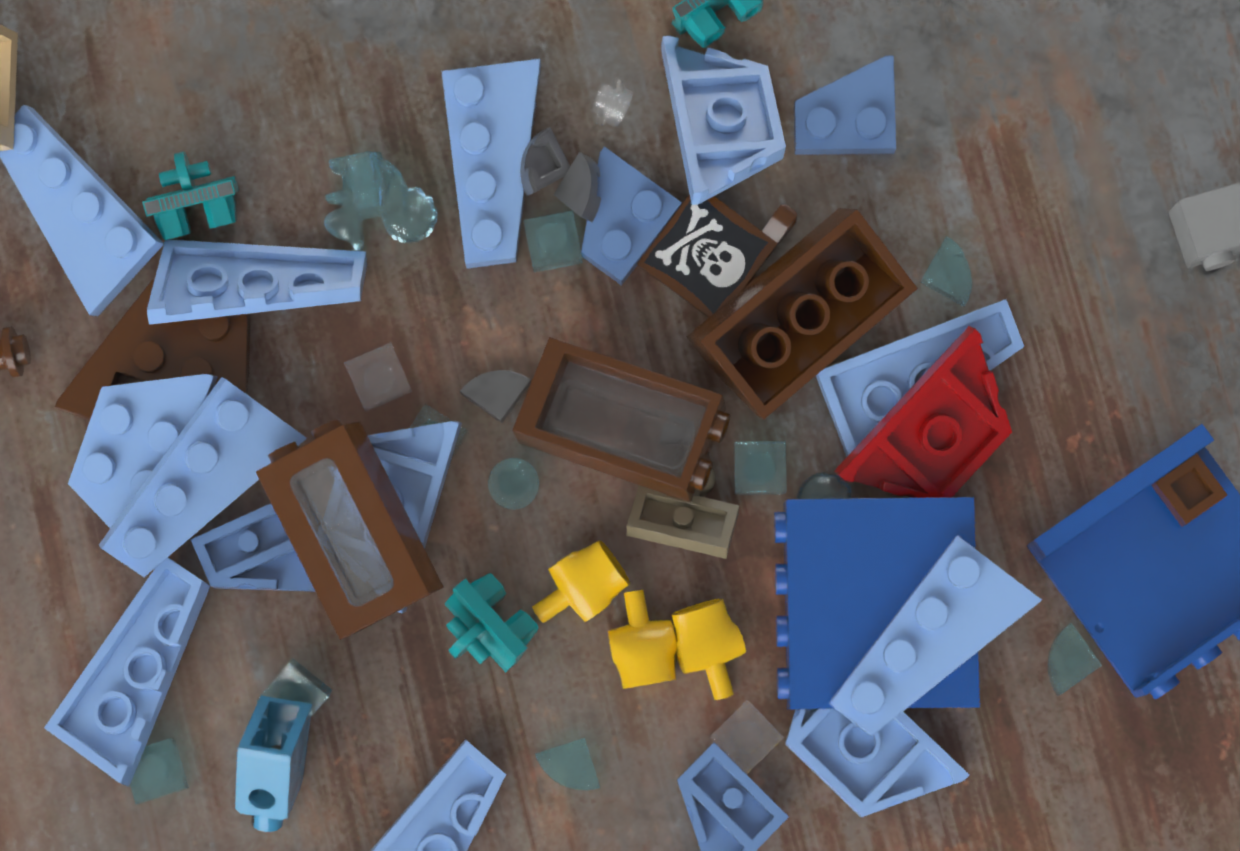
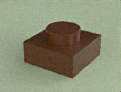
[1151,453,1228,527]

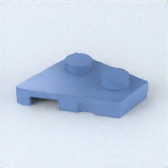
[794,55,896,155]
[581,146,682,286]
[190,503,316,592]
[677,743,789,851]

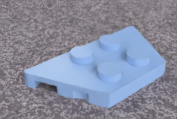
[661,36,786,205]
[68,374,218,529]
[318,421,462,613]
[785,709,969,817]

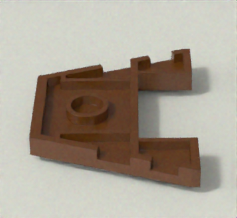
[55,280,250,420]

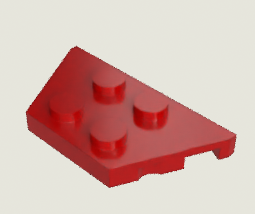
[834,326,1012,498]

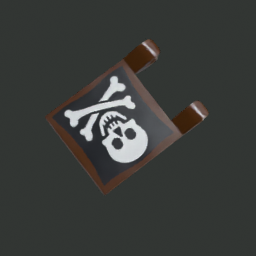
[637,194,797,318]

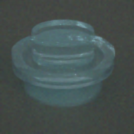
[488,458,539,510]

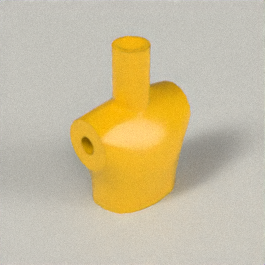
[532,540,630,623]
[608,590,676,689]
[671,598,746,700]

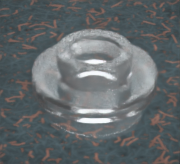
[591,78,633,128]

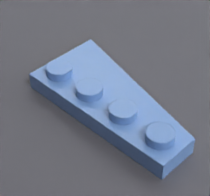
[442,59,541,269]
[0,105,164,317]
[147,239,367,325]
[816,299,1024,457]
[99,377,307,577]
[829,535,1042,736]
[44,557,210,787]
[370,739,506,851]

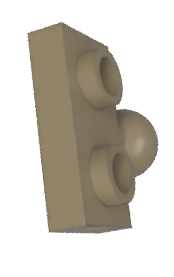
[626,460,739,559]

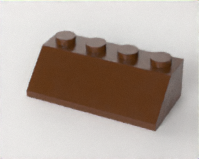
[686,208,918,420]

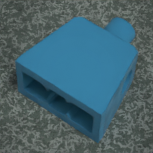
[235,696,312,832]

